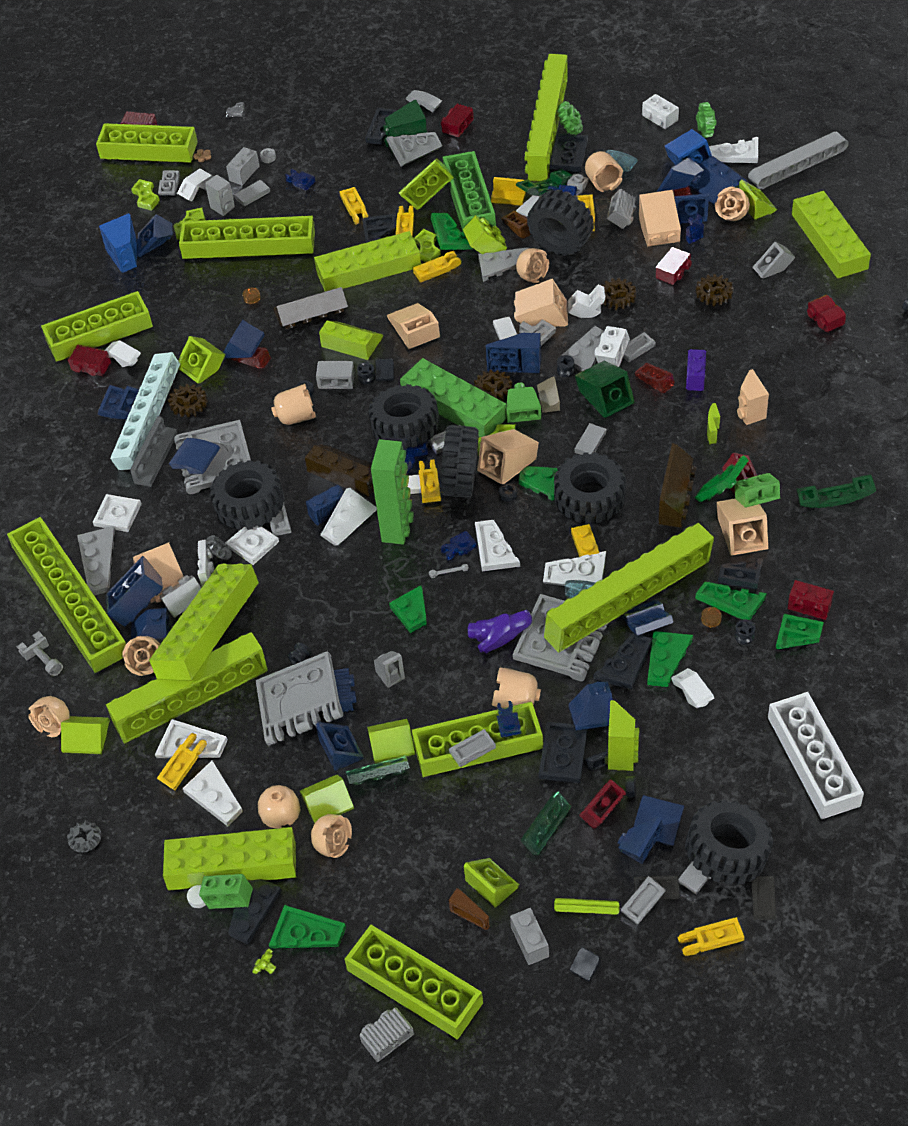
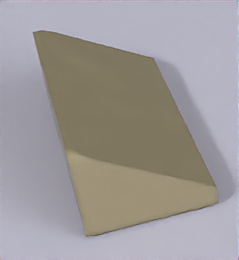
[537,377,560,413]

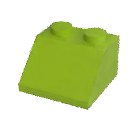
[178,336,226,383]

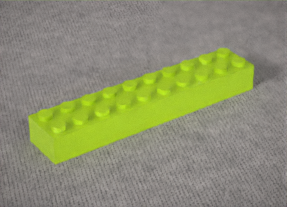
[525,54,568,181]
[7,517,126,673]
[544,523,714,653]

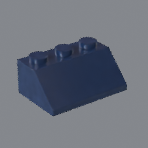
[689,156,746,205]
[105,556,163,627]

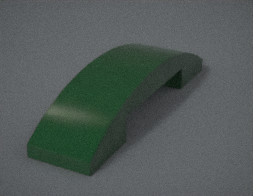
[516,169,573,196]
[796,475,876,508]

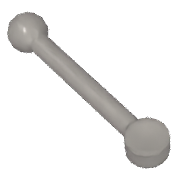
[429,564,469,578]

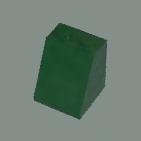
[383,100,427,153]
[575,360,635,418]

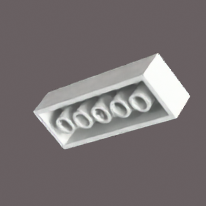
[768,692,864,819]

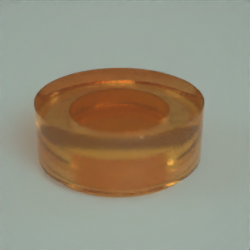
[243,288,260,304]
[701,607,722,627]

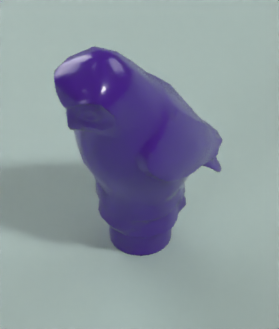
[468,610,532,653]

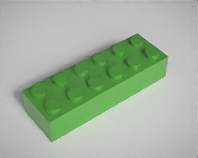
[443,151,496,232]
[400,358,507,437]
[371,439,414,544]

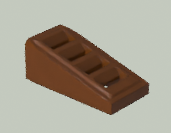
[501,211,531,239]
[449,888,490,930]

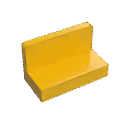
[491,177,526,206]

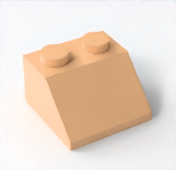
[737,369,769,425]

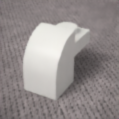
[568,284,605,318]

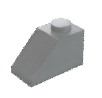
[753,242,795,279]
[374,651,405,688]

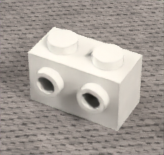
[642,94,679,129]
[595,326,630,367]

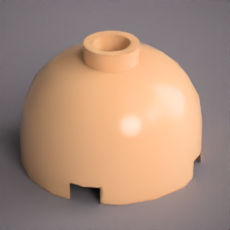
[715,187,750,221]
[516,248,549,283]
[123,636,160,676]
[29,696,70,737]
[258,785,300,829]
[311,814,352,858]

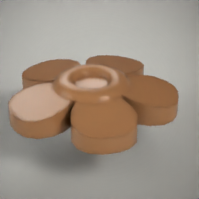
[193,149,211,162]

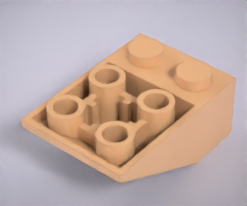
[387,303,440,349]

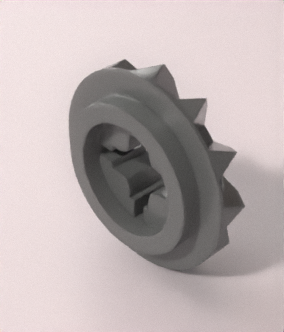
[206,535,232,560]
[67,820,101,852]

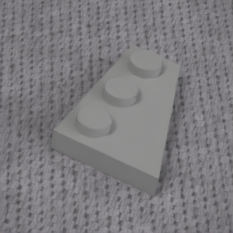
[386,132,442,167]
[478,248,528,282]
[561,326,604,372]

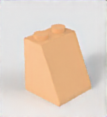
[639,190,681,247]
[514,279,568,327]
[477,429,539,484]
[717,499,768,556]
[133,543,184,603]

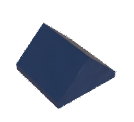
[223,320,265,359]
[316,722,364,771]

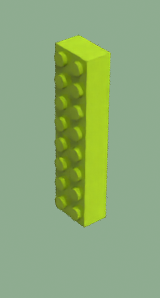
[179,216,315,259]
[149,564,258,680]
[106,632,268,744]

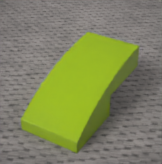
[707,403,720,444]

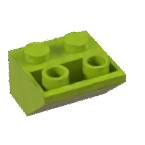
[463,215,507,254]

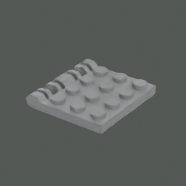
[174,420,251,494]
[513,594,608,681]
[256,651,343,746]

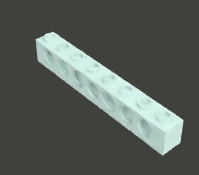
[111,352,180,470]

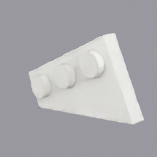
[709,137,758,163]
[321,488,377,545]
[475,520,520,571]
[198,540,214,586]
[543,551,606,589]
[155,719,228,758]
[183,761,242,826]

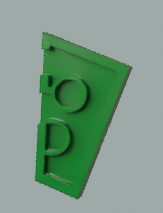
[431,213,473,250]
[694,455,749,503]
[695,582,767,620]
[647,631,693,687]
[269,905,346,948]

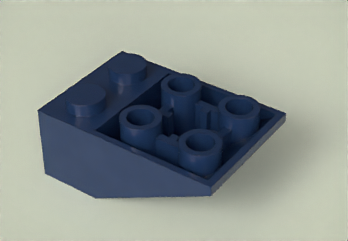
[486,332,541,373]

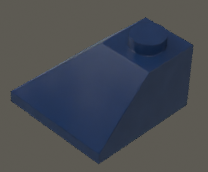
[657,157,703,192]
[674,194,709,223]
[137,214,173,257]
[130,608,171,644]
[569,682,613,730]
[618,817,664,864]

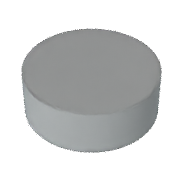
[260,148,276,163]

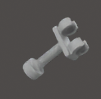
[17,631,63,676]

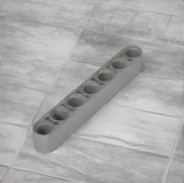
[748,132,848,189]

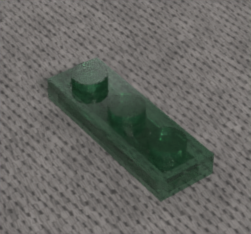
[345,756,409,785]
[520,792,572,855]

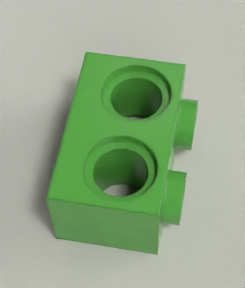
[735,473,780,508]
[199,874,253,909]

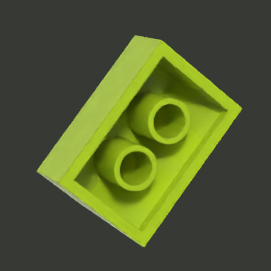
[399,158,454,210]
[319,321,383,360]
[608,700,639,771]

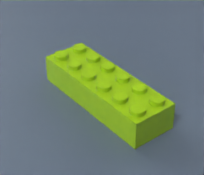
[96,124,198,162]
[792,191,871,279]
[314,231,421,292]
[41,291,153,362]
[412,702,543,777]
[163,827,296,890]
[345,925,483,1039]

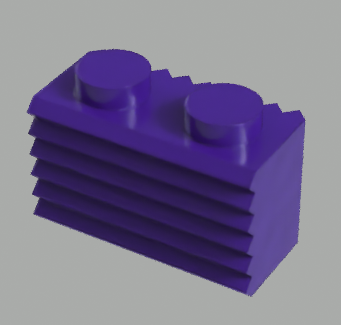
[686,349,706,391]

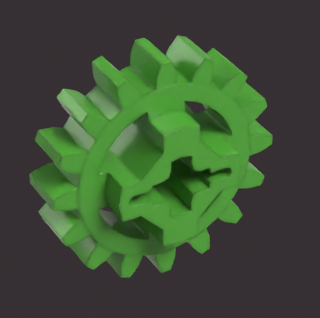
[557,101,583,135]
[696,102,716,138]

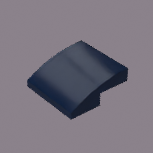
[98,385,139,419]
[169,438,220,474]
[621,600,673,635]
[634,795,685,847]

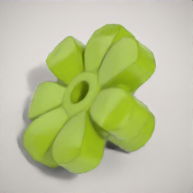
[253,949,276,974]

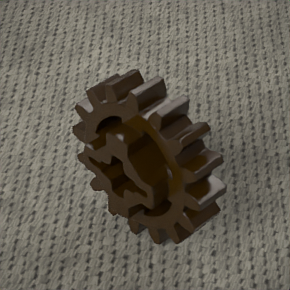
[696,274,733,306]
[601,278,636,310]
[474,370,512,401]
[168,384,208,417]

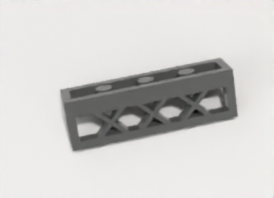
[130,416,178,487]

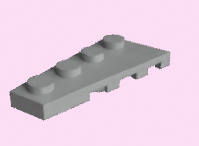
[77,526,115,596]

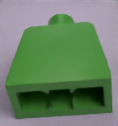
[506,382,541,423]

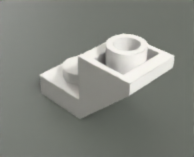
[177,169,213,201]
[105,340,141,367]
[671,668,714,708]

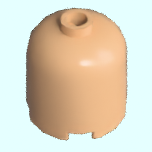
[585,151,623,192]
[271,384,316,425]
[492,667,541,708]

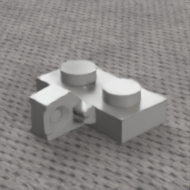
[519,319,556,346]

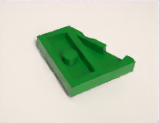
[519,466,557,500]
[389,585,427,633]
[776,614,824,649]

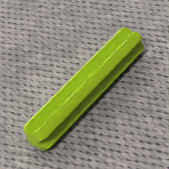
[554,898,619,914]

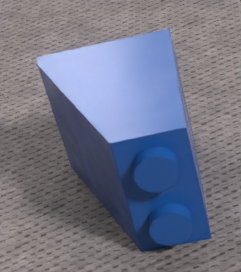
[665,129,712,166]
[99,213,137,273]

